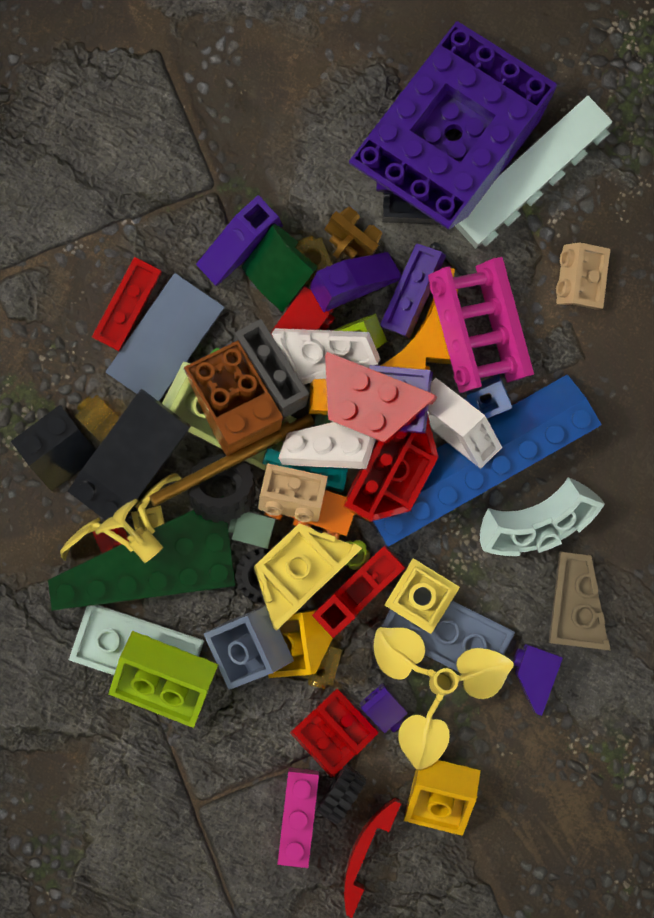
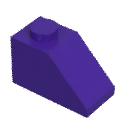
[513,644,563,716]
[360,683,408,733]

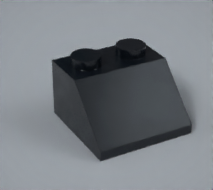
[11,405,97,491]

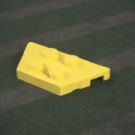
[254,523,362,631]

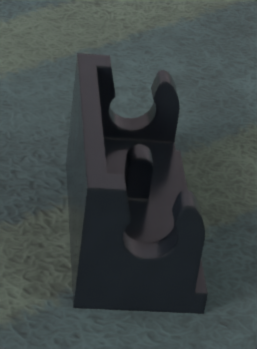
[382,191,441,225]

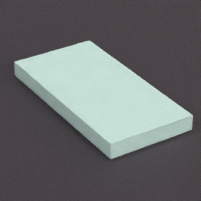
[69,605,204,675]

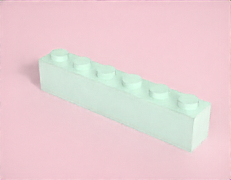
[455,95,612,249]

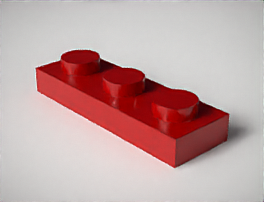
[92,257,162,352]

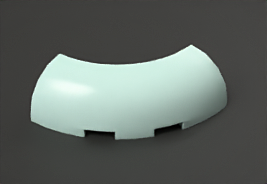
[480,477,605,556]

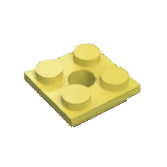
[384,558,460,634]

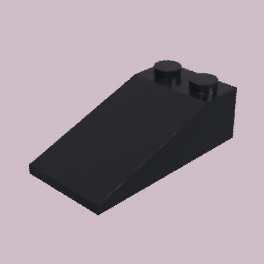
[67,389,191,520]

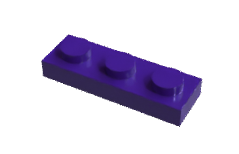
[380,243,446,339]

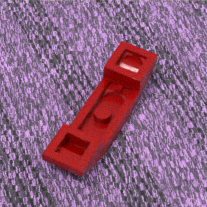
[344,797,401,918]

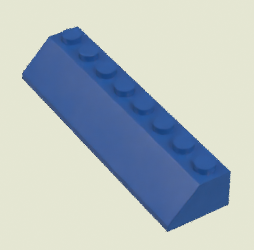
[372,374,602,547]

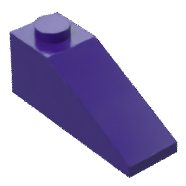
[309,252,402,312]

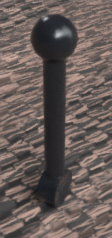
[430,242,479,289]

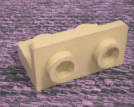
[556,242,610,309]
[258,463,328,522]

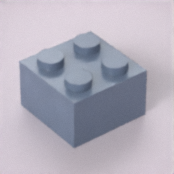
[204,606,294,690]

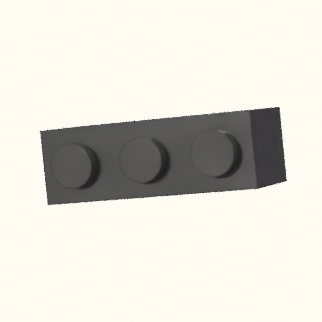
[233,319,309,419]

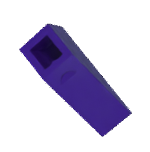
[196,195,283,286]

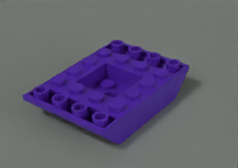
[349,21,557,230]

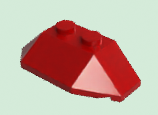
[343,415,438,522]

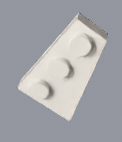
[272,328,380,385]
[278,422,376,469]

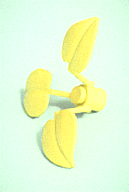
[60,473,181,563]
[373,627,514,770]

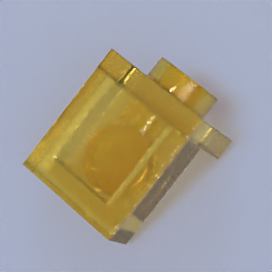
[303,645,342,689]

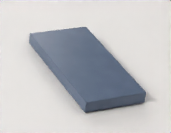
[106,273,225,402]
[381,587,515,672]

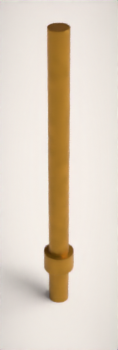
[149,414,315,507]

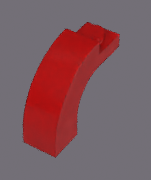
[312,545,406,638]

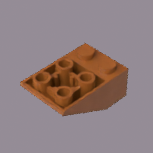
[184,340,283,456]

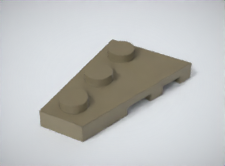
[549,552,611,651]

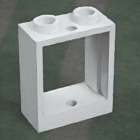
[428,378,502,469]

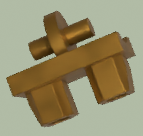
[324,207,382,259]

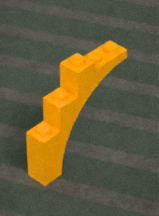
[309,268,458,415]

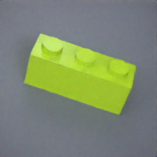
[108,631,219,728]

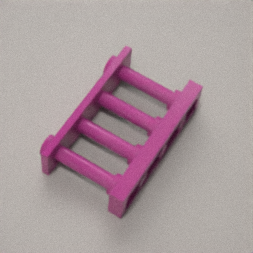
[428,257,534,393]

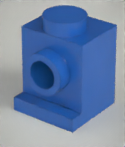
[463,374,513,419]

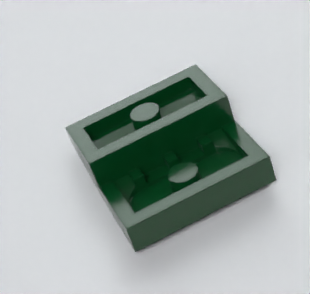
[242,223,318,312]

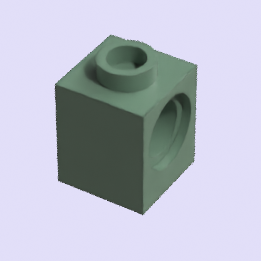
[228,512,276,549]

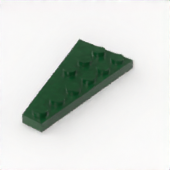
[48,495,235,611]

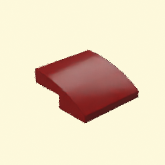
[289,688,379,777]

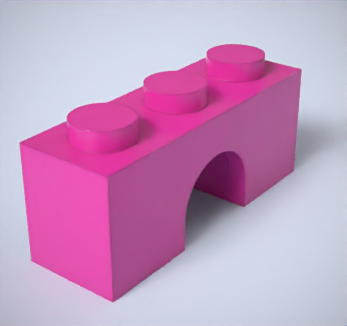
[277,767,319,868]

